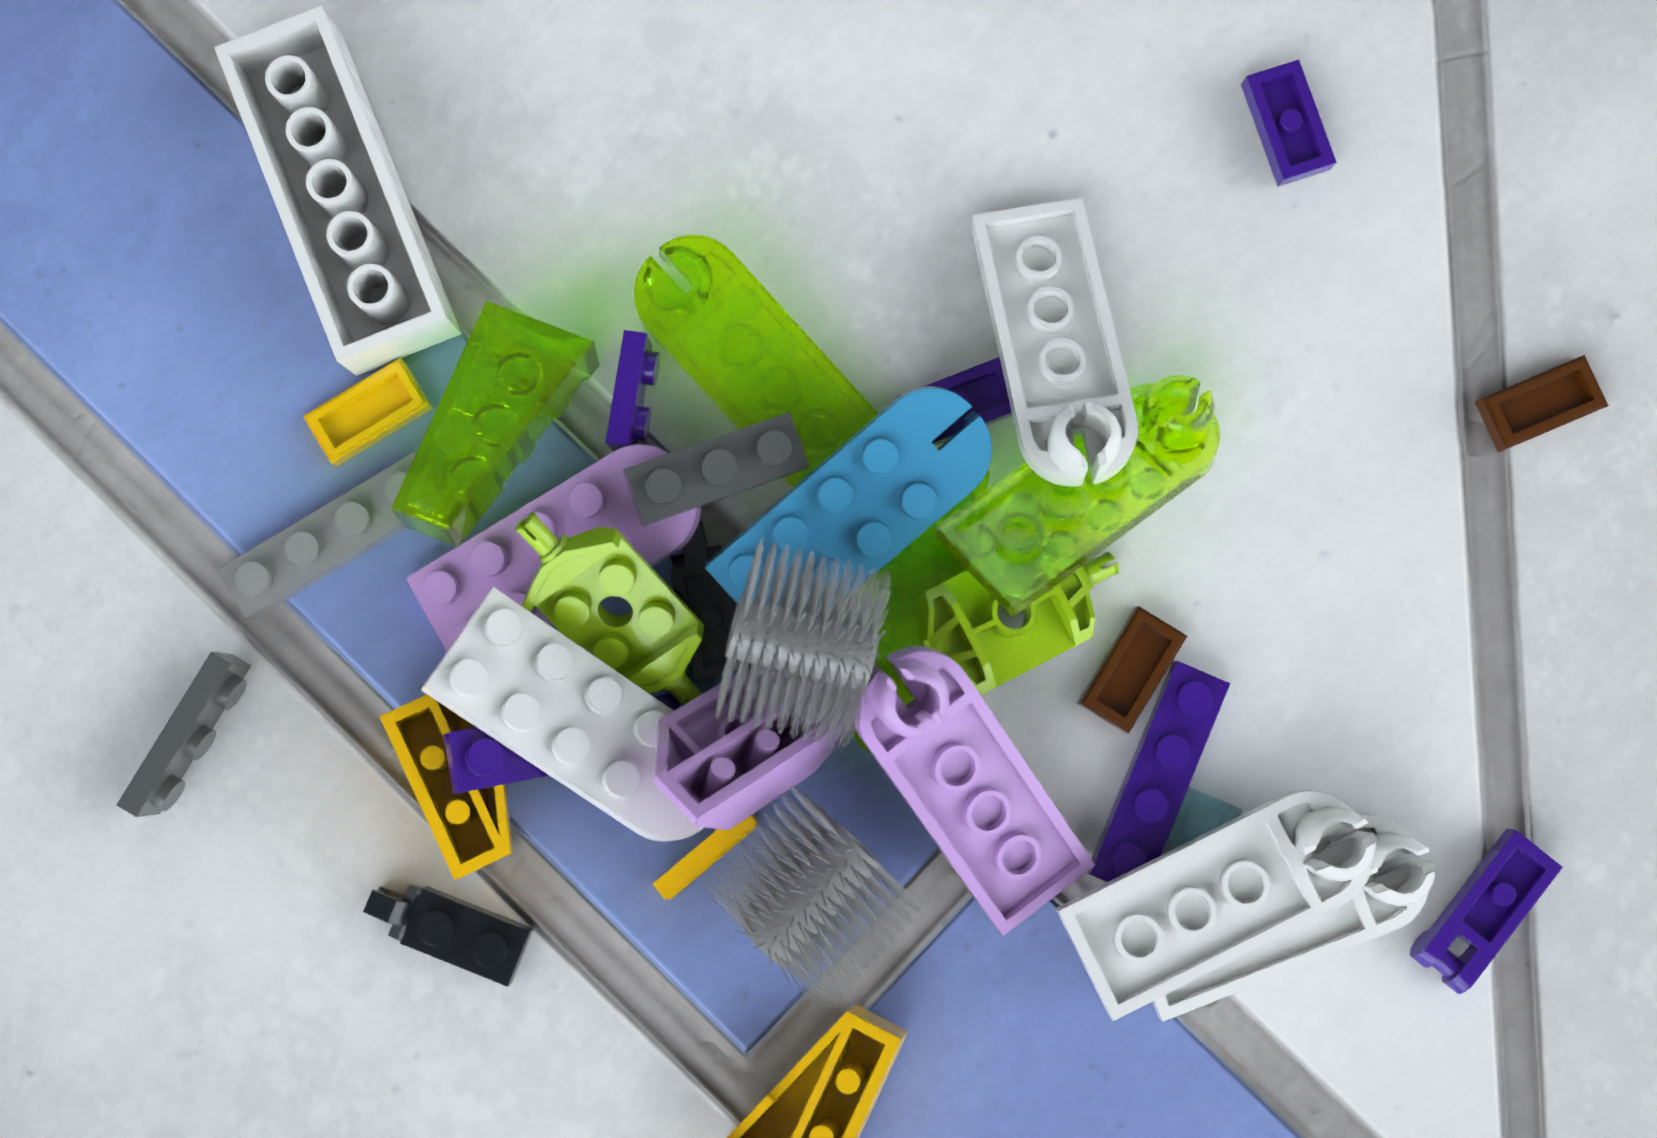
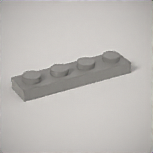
[217,452,448,620]

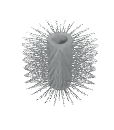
[715,539,891,750]
[702,785,922,1007]

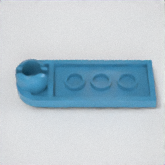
[705,386,992,614]

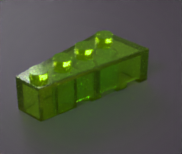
[391,301,600,547]

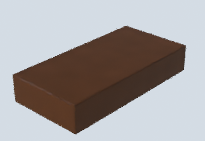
[1475,355,1609,453]
[1077,606,1187,734]

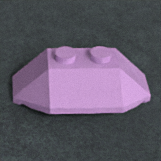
[654,668,854,830]

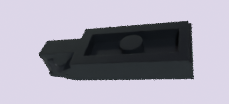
[670,519,752,682]
[363,885,533,987]

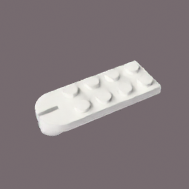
[971,197,1138,487]
[421,587,704,842]
[1056,790,1377,1021]
[1152,814,1437,1022]

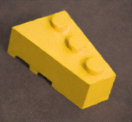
[379,694,513,880]
[726,1004,909,1138]

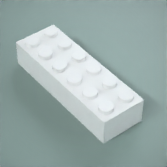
[214,5,461,376]

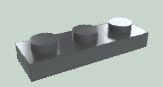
[623,412,810,527]
[117,652,252,817]

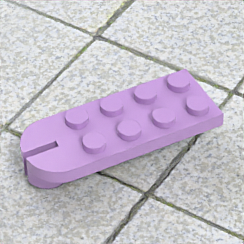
[406,444,701,652]
[852,646,1096,936]

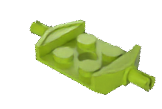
[515,512,704,706]
[887,535,1119,695]

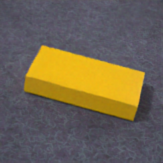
[303,358,433,467]
[653,813,760,900]

